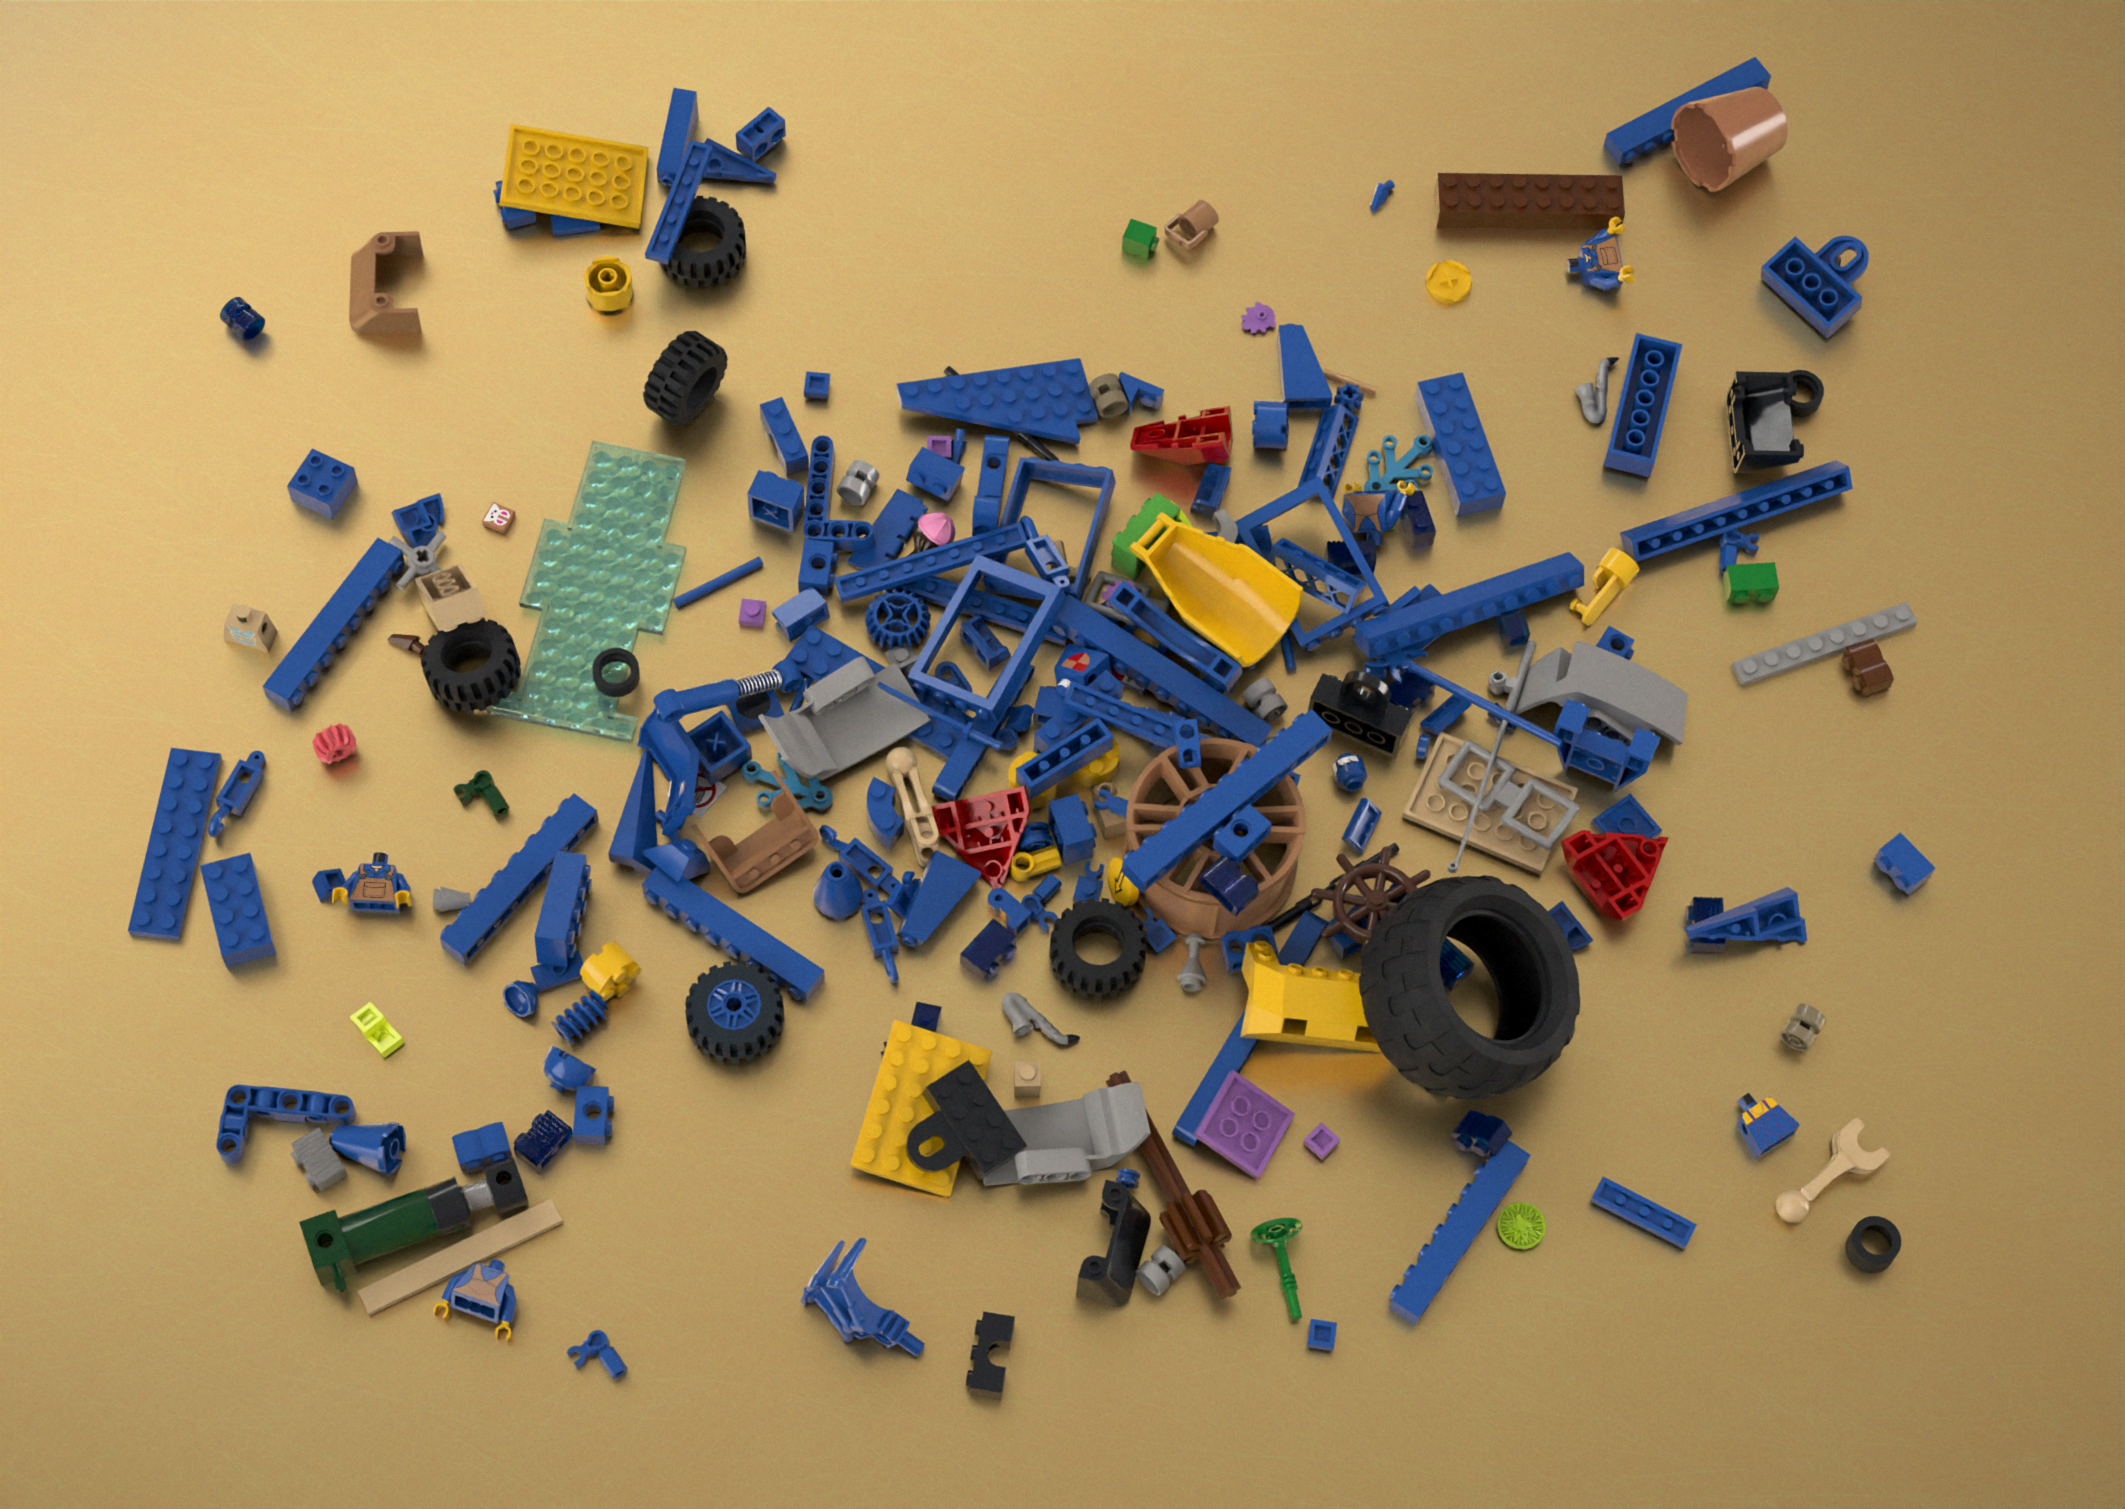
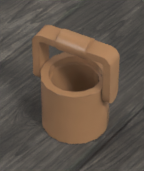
[1164,199,1219,249]

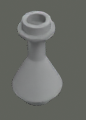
[1177,933,1207,991]

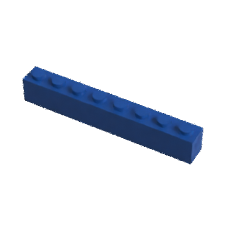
[1603,57,1771,166]
[263,538,405,711]
[440,793,599,965]
[642,866,825,1003]
[1389,1138,1531,1325]

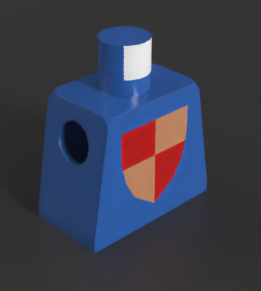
[1054,643,1112,697]

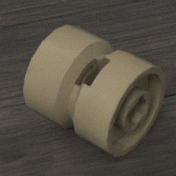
[1089,373,1129,418]
[1780,1004,1826,1052]

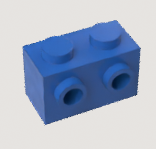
[906,447,965,501]
[1874,832,1935,895]

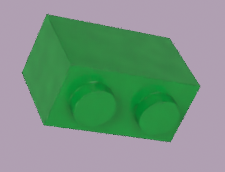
[1723,562,1779,603]

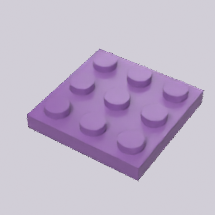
[1193,1070,1295,1179]

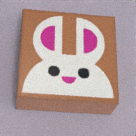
[482,502,515,534]

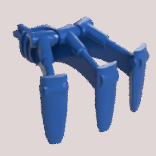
[801,1238,925,1357]

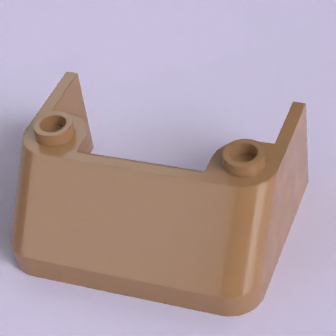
[349,231,423,334]
[692,770,819,893]

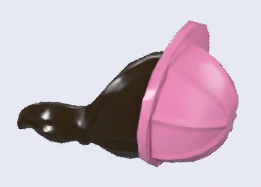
[908,512,956,556]

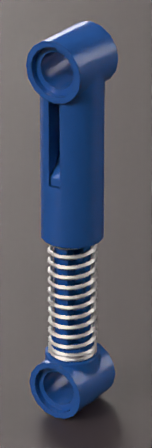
[653,659,805,724]

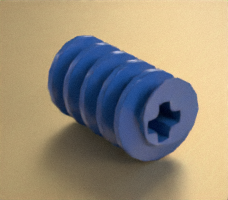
[551,989,608,1045]

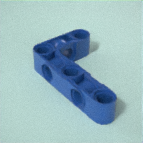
[972,434,1009,536]
[216,1085,356,1165]

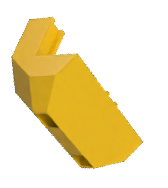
[1240,941,1382,1053]

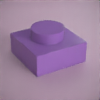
[927,436,951,460]
[739,599,767,627]
[1303,1122,1340,1160]

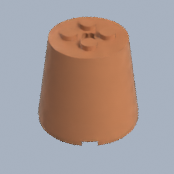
[1671,87,1788,192]

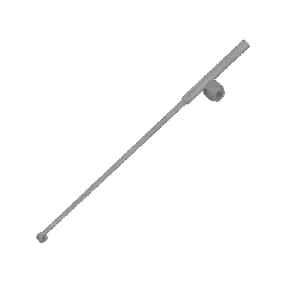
[1448,641,1537,873]

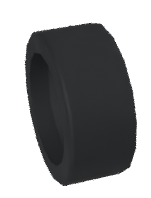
[1789,370,1824,417]
[592,648,640,697]

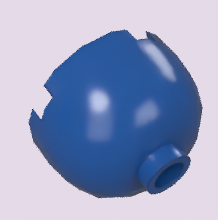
[543,1045,597,1093]

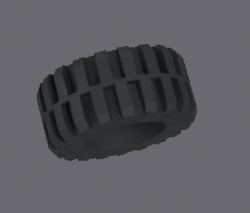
[660,196,746,288]
[643,331,728,426]
[421,617,521,713]
[1049,898,1147,1000]

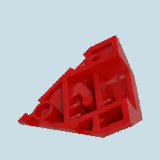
[931,786,1031,889]
[1561,830,1669,921]

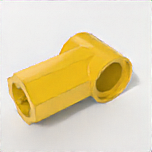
[1009,845,1061,882]

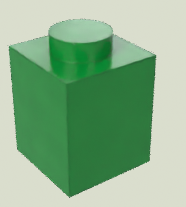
[1122,219,1159,258]

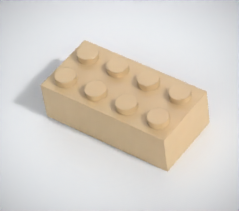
[415,563,486,632]

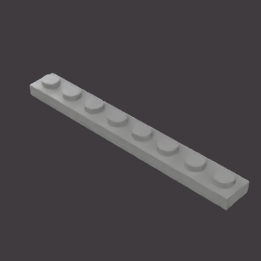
[1731,602,1918,687]

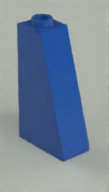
[656,88,699,186]
[1277,324,1332,411]
[896,850,982,947]

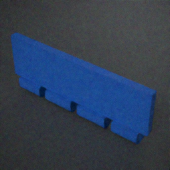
[848,488,928,570]

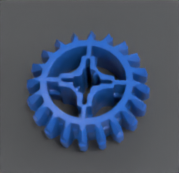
[865,587,931,650]

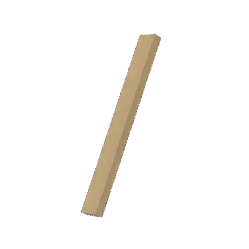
[358,1198,563,1316]

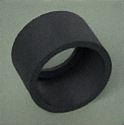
[1845,1216,1901,1273]

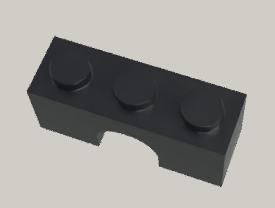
[965,1311,1015,1400]

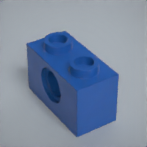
[798,539,838,596]
[1213,804,1272,868]
[573,1086,614,1145]

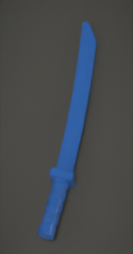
[877,682,1003,751]

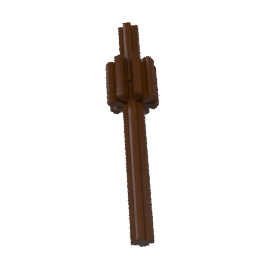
[1106,1071,1241,1299]

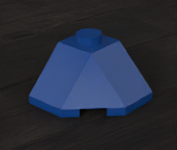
[642,839,711,883]

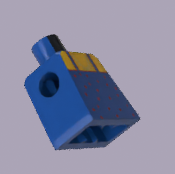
[1737,1093,1800,1159]

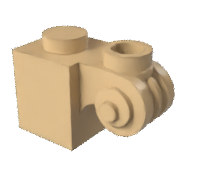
[1092,781,1126,839]

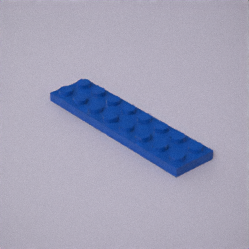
[784,624,973,760]
[128,748,222,940]

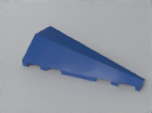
[608,751,657,874]
[1684,887,1807,942]

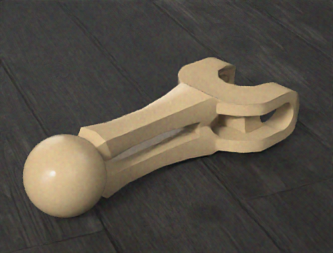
[885,747,939,867]
[1776,1117,1891,1223]

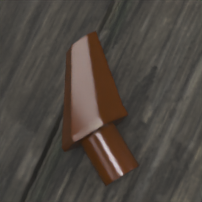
[387,634,425,655]

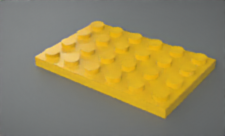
[499,124,649,229]
[849,1020,993,1198]

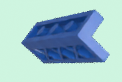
[1298,403,1359,498]
[1267,538,1367,615]

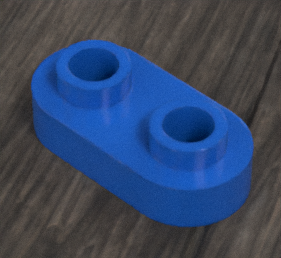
[935,661,973,705]

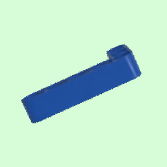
[803,435,875,551]

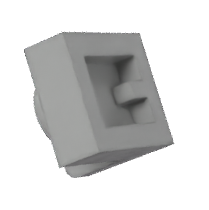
[885,642,919,677]

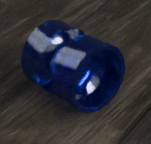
[220,297,265,341]

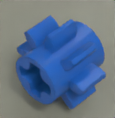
[1334,383,1364,412]

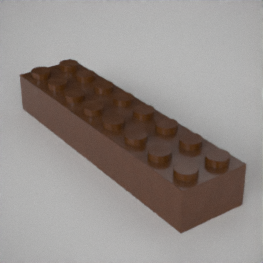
[1435,173,1625,229]

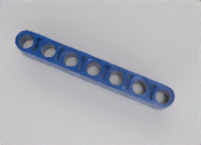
[932,657,1035,802]

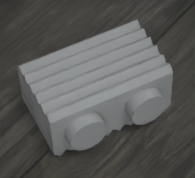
[290,1127,347,1192]

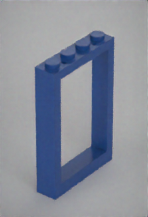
[983,457,1116,601]
[1235,476,1390,652]
[907,554,1066,721]

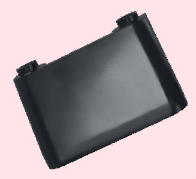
[1726,371,1804,474]
[1076,1180,1151,1307]

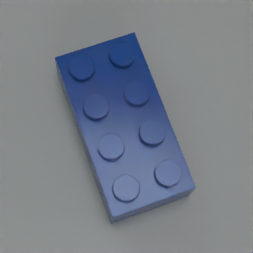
[534,850,592,967]
[200,853,277,968]

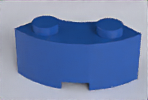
[867,777,904,851]

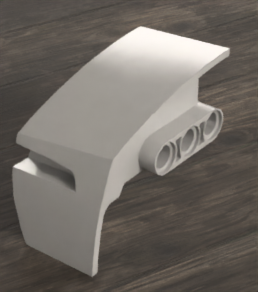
[1515,641,1688,746]
[758,656,931,780]
[983,1082,1150,1186]

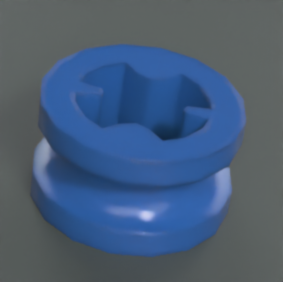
[1116,1169,1140,1189]

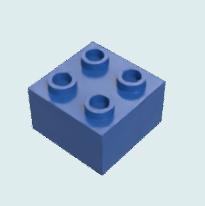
[287,448,358,519]
[747,470,805,533]
[687,710,752,786]
[1048,793,1097,866]

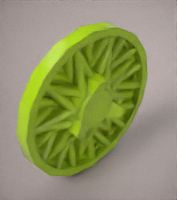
[1497,1202,1546,1250]

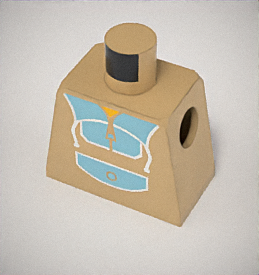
[224,604,277,653]

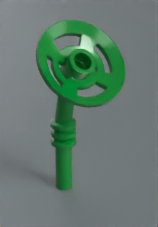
[1251,1218,1302,1320]

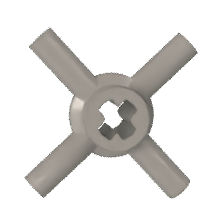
[389,531,446,591]

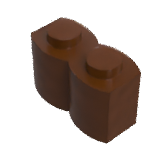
[1842,639,1894,696]

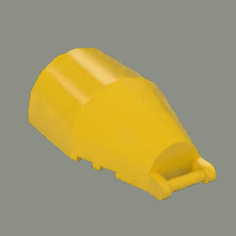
[1129,512,1303,667]

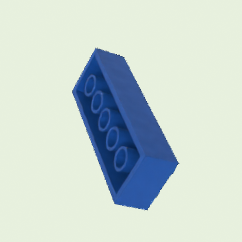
[1603,333,1682,477]
[1414,372,1506,517]

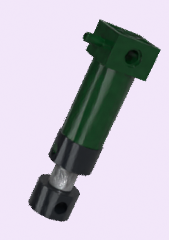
[299,1157,529,1293]

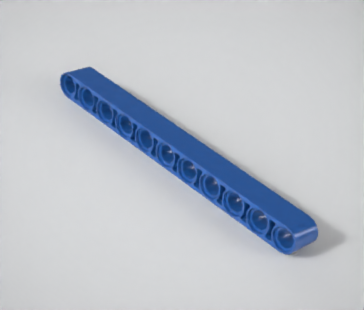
[1172,910,1329,1147]

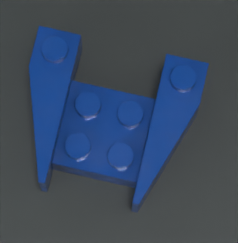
[1553,699,1661,791]

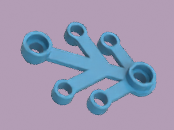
[1364,435,1433,496]
[742,752,833,810]

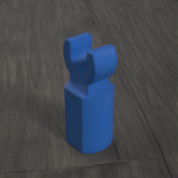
[1094,789,1129,818]

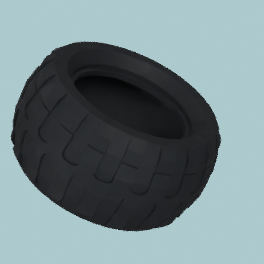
[1359,875,1580,1099]

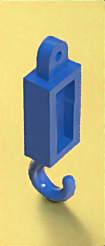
[1019,516,1070,592]
[208,751,265,837]
[819,825,900,894]
[861,889,899,983]

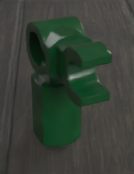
[453,770,509,817]

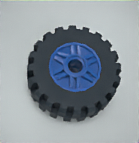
[685,961,784,1064]

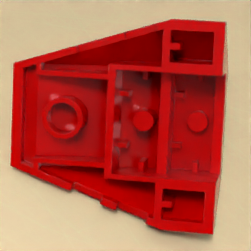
[1130,406,1233,466]

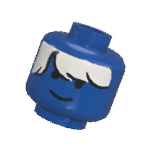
[1332,753,1367,791]

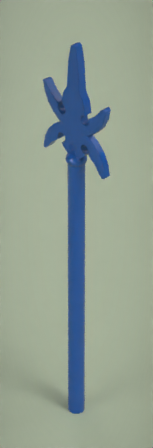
[1352,635,1565,748]

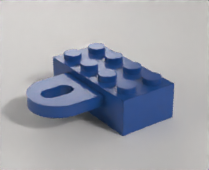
[1761,236,1869,339]

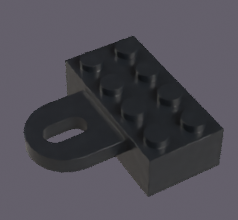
[1308,671,1413,758]
[906,1060,1027,1180]

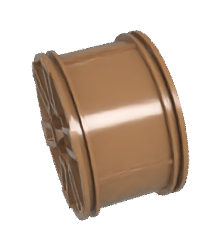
[1122,738,1306,943]

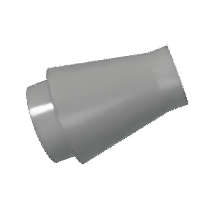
[433,886,470,912]

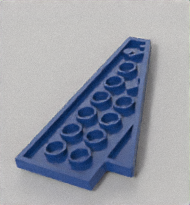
[896,358,1098,444]

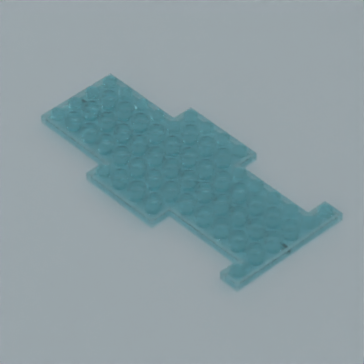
[487,441,686,743]

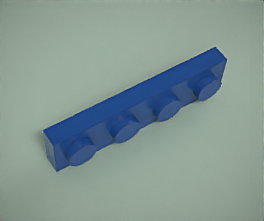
[1591,1176,1697,1249]

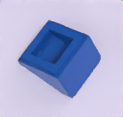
[312,868,346,901]

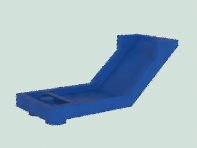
[637,706,700,837]

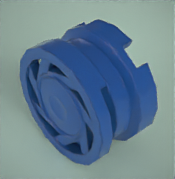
[1018,822,1053,853]

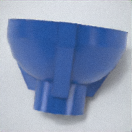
[503,980,539,1017]

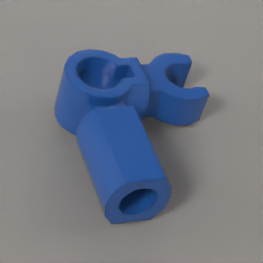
[1719,529,1760,574]
[1021,873,1062,932]
[567,1330,628,1379]

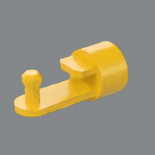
[1570,548,1639,626]

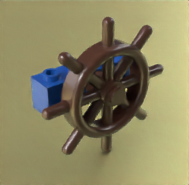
[1311,846,1431,960]

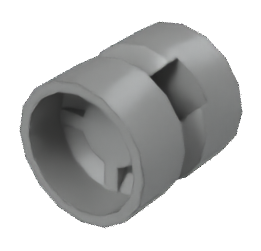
[837,460,879,506]
[1242,678,1288,723]
[1136,1245,1186,1295]

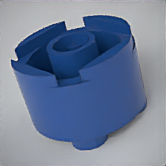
[1252,400,1289,449]

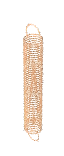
[1321,368,1383,396]

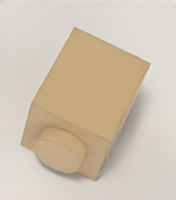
[1014,1062,1041,1097]

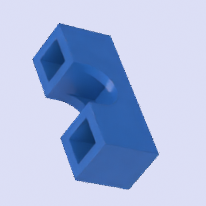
[760,397,809,477]

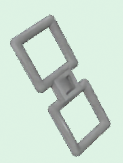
[1083,571,1208,643]
[1437,740,1580,850]

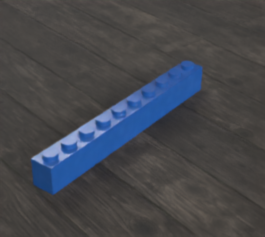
[1620,460,1853,562]
[1355,552,1584,659]
[1051,594,1273,748]
[1121,709,1332,893]

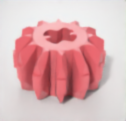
[312,723,357,764]

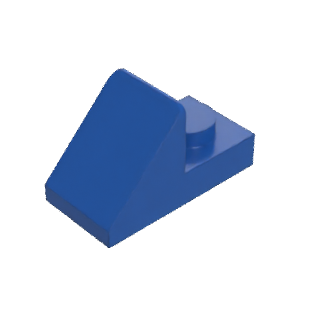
[1119,372,1164,414]

